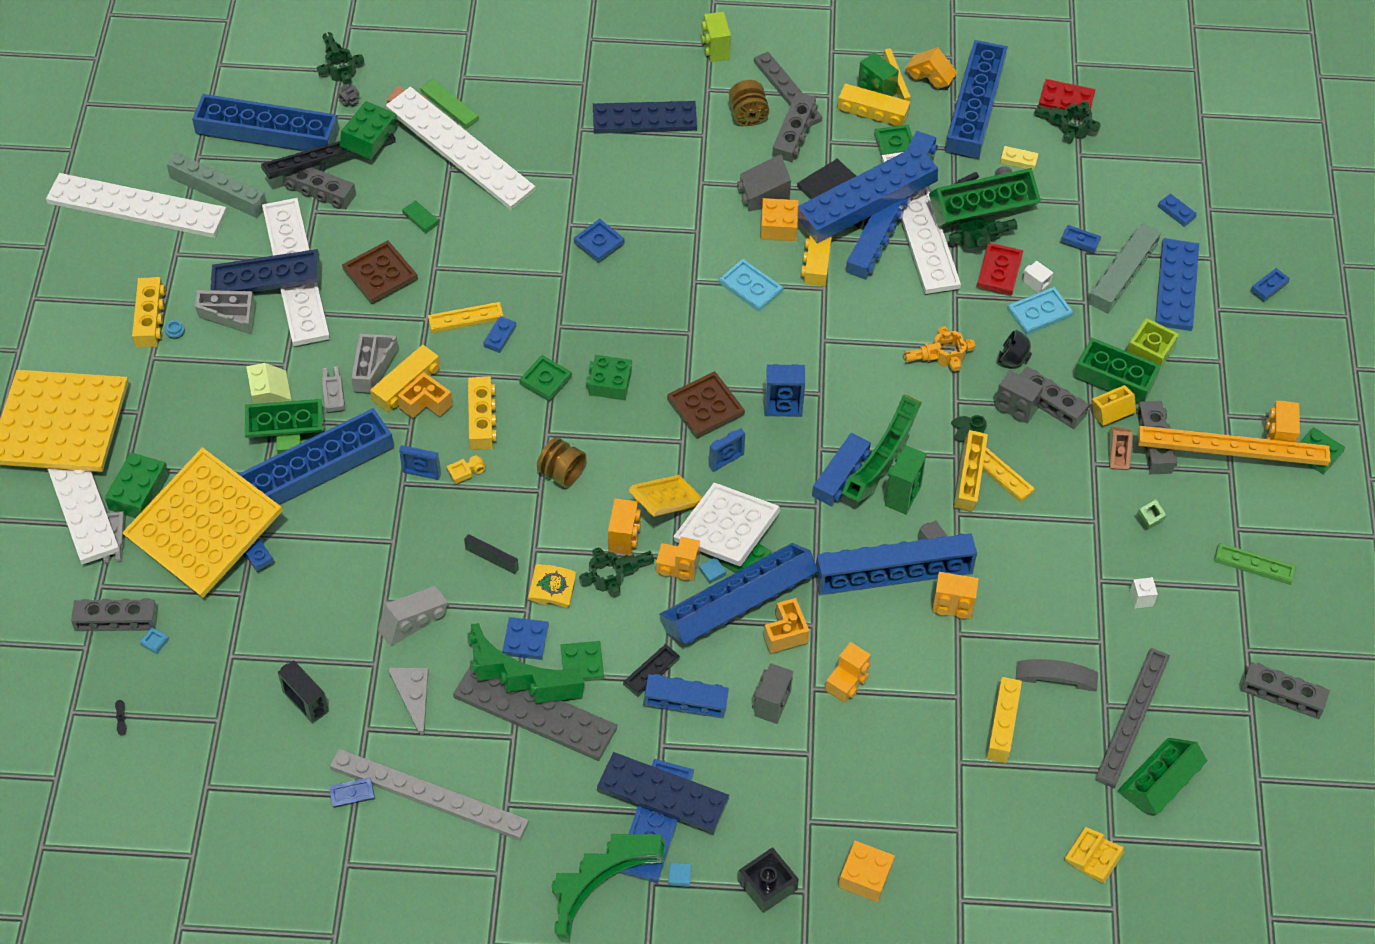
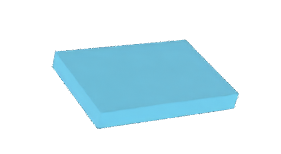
[719,259,783,312]
[1007,287,1074,335]

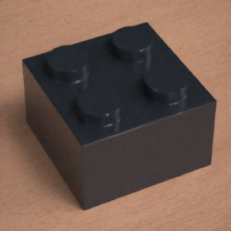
[738,847,799,913]

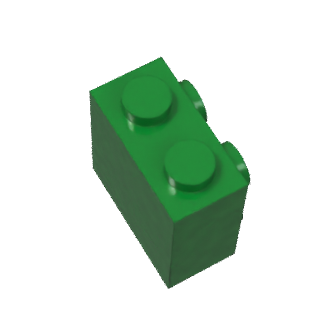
[586,355,632,401]

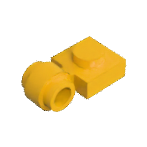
[446,455,486,484]

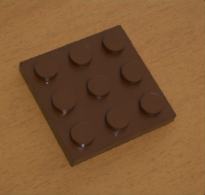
[342,240,418,304]
[667,371,745,438]

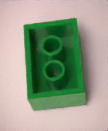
[340,101,397,159]
[884,445,927,515]
[104,452,169,518]

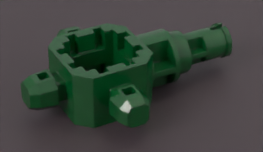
[316,32,364,84]
[1035,100,1101,142]
[949,218,1018,248]
[579,547,654,597]

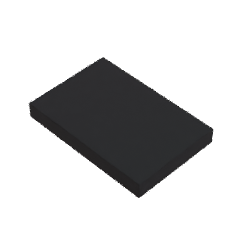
[797,158,856,199]

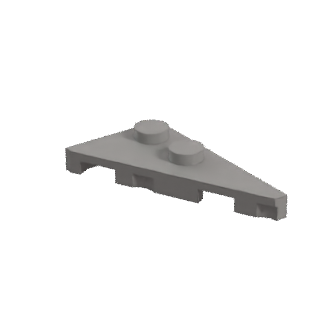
[389,668,428,735]

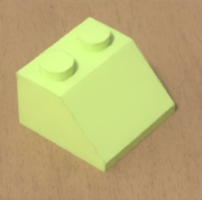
[246,363,292,404]

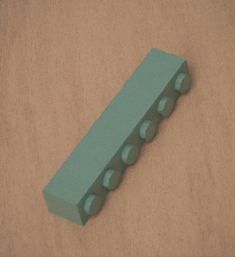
[167,153,267,218]
[1089,224,1161,314]

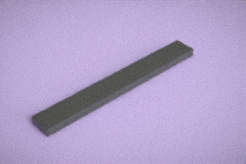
[1095,648,1170,789]

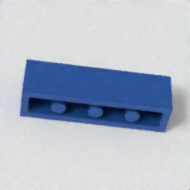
[812,433,872,507]
[643,674,729,719]

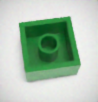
[858,52,899,97]

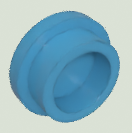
[165,320,184,338]

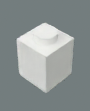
[1023,261,1053,293]
[1130,577,1158,609]

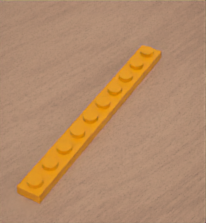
[1138,426,1330,466]

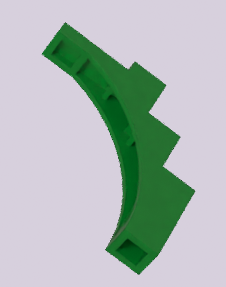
[842,394,922,502]
[467,623,585,703]
[552,834,665,942]

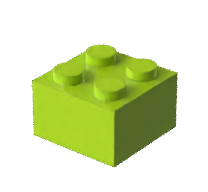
[701,11,731,62]
[1127,318,1179,371]

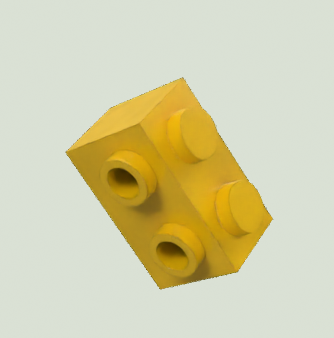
[1092,385,1136,426]

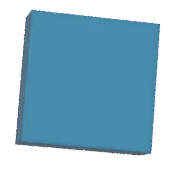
[699,557,726,584]
[140,627,169,654]
[668,863,691,887]

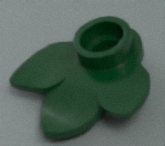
[951,415,987,442]

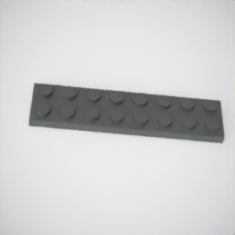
[453,667,617,761]

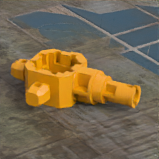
[904,326,976,371]

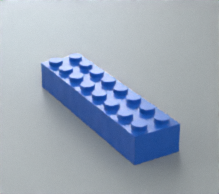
[945,40,1008,158]
[192,94,339,151]
[798,144,938,243]
[239,408,394,505]
[815,533,977,595]
[659,543,818,644]

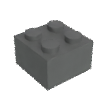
[995,370,1043,424]
[752,663,793,724]

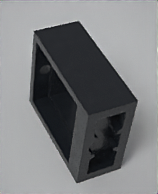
[278,660,329,724]

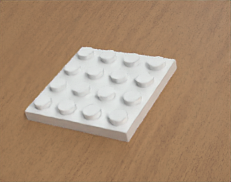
[673,483,780,566]

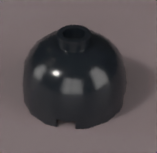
[997,329,1032,367]

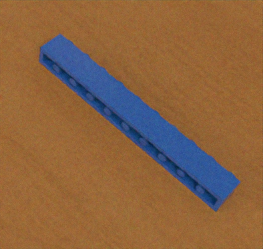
[847,131,938,279]

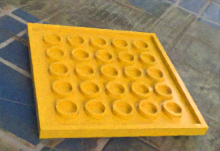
[0,370,129,472]
[122,447,283,598]

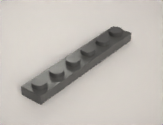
[754,52,822,126]

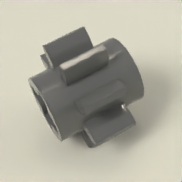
[338,84,359,106]

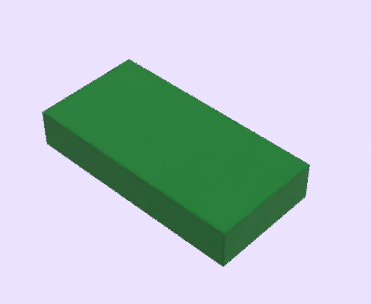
[402,200,439,233]

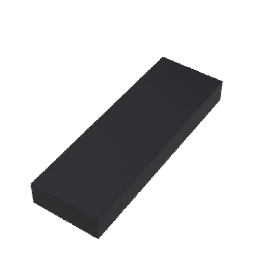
[464,534,519,574]
[623,644,680,697]

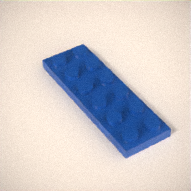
[1156,238,1199,331]
[619,759,694,883]

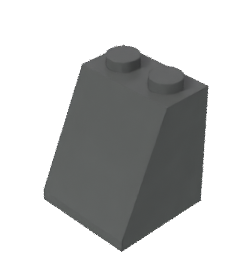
[737,155,791,212]

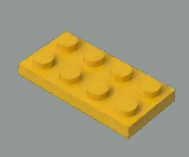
[629,475,702,517]

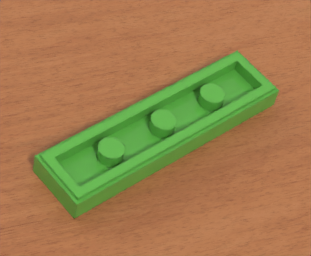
[420,79,479,128]
[1214,543,1296,585]

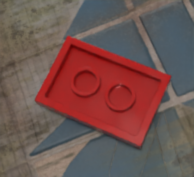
[1039,79,1096,110]
[977,243,1024,295]

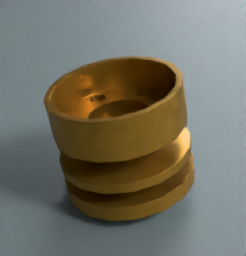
[729,80,769,126]
[536,437,587,488]

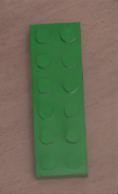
[929,168,1041,228]

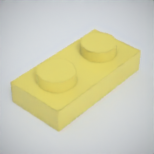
[1000,146,1039,170]

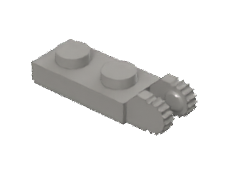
[322,366,345,412]
[103,512,125,563]

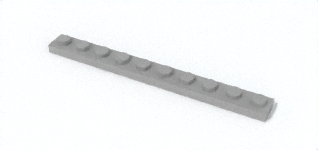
[330,749,529,841]

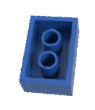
[764,364,805,417]

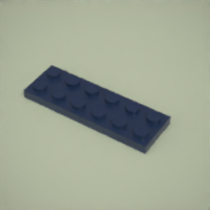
[593,101,697,134]
[211,249,320,292]
[597,752,729,834]

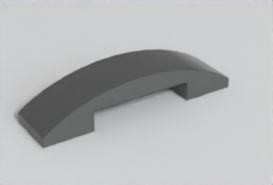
[1016,659,1098,692]

